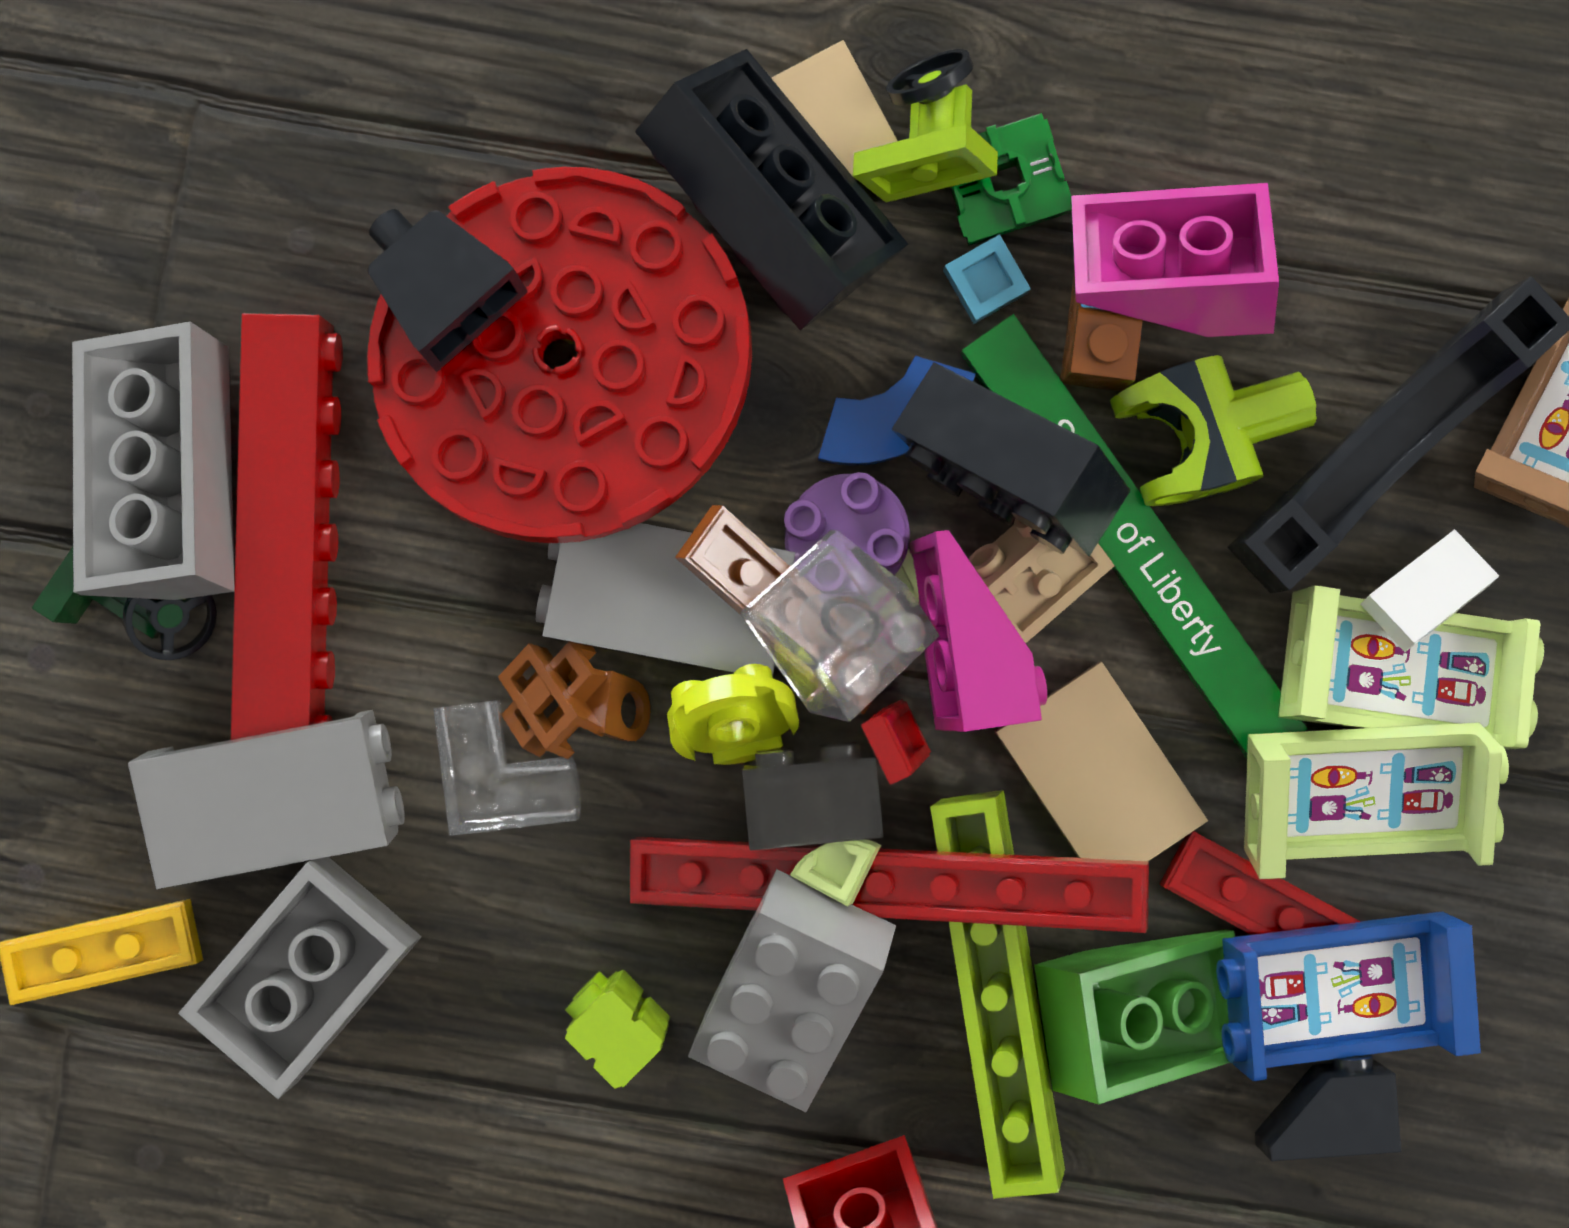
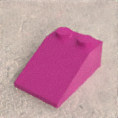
[1071,183,1279,337]
[909,530,1047,732]

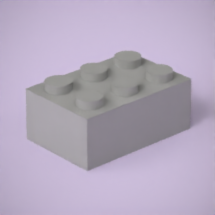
[178,857,422,1099]
[688,869,896,1112]

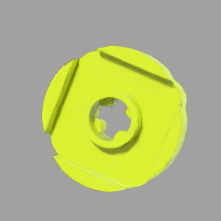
[667,664,799,765]

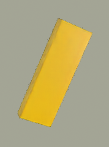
[0,899,203,1005]

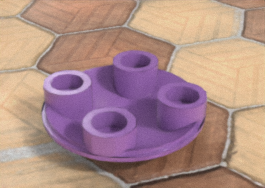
[784,472,910,599]

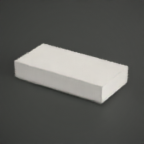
[1360,529,1499,652]

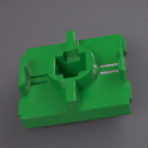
[949,113,1072,246]

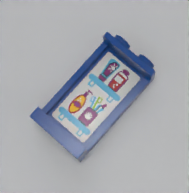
[1216,911,1481,1081]

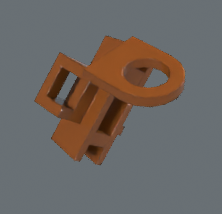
[498,641,651,759]

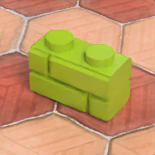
[565,970,670,1089]

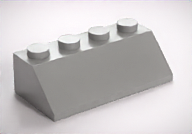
[72,321,235,600]

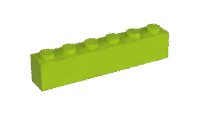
[930,790,1065,1199]

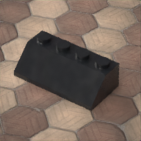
[635,49,909,331]

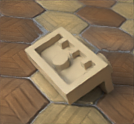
[969,518,1115,643]

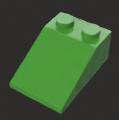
[1034,929,1235,1105]

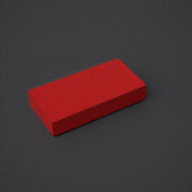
[861,699,931,785]

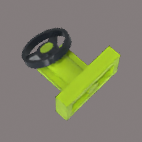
[853,49,998,202]

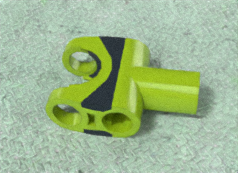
[1110,355,1317,506]

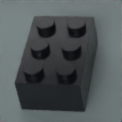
[892,362,1131,557]

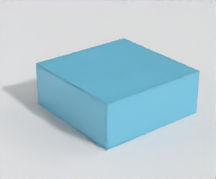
[943,234,1031,324]

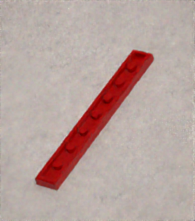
[630,837,1149,933]

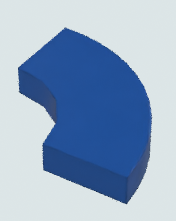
[818,356,975,466]

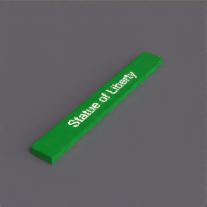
[960,314,1307,759]

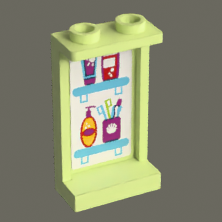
[1279,585,1544,749]
[1244,723,1509,879]

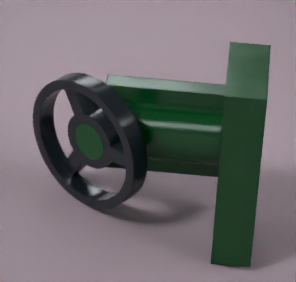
[32,547,217,660]

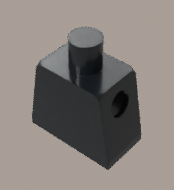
[367,209,528,372]

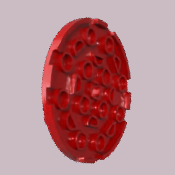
[368,167,752,543]

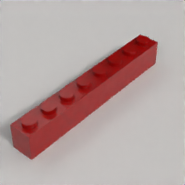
[231,314,343,740]

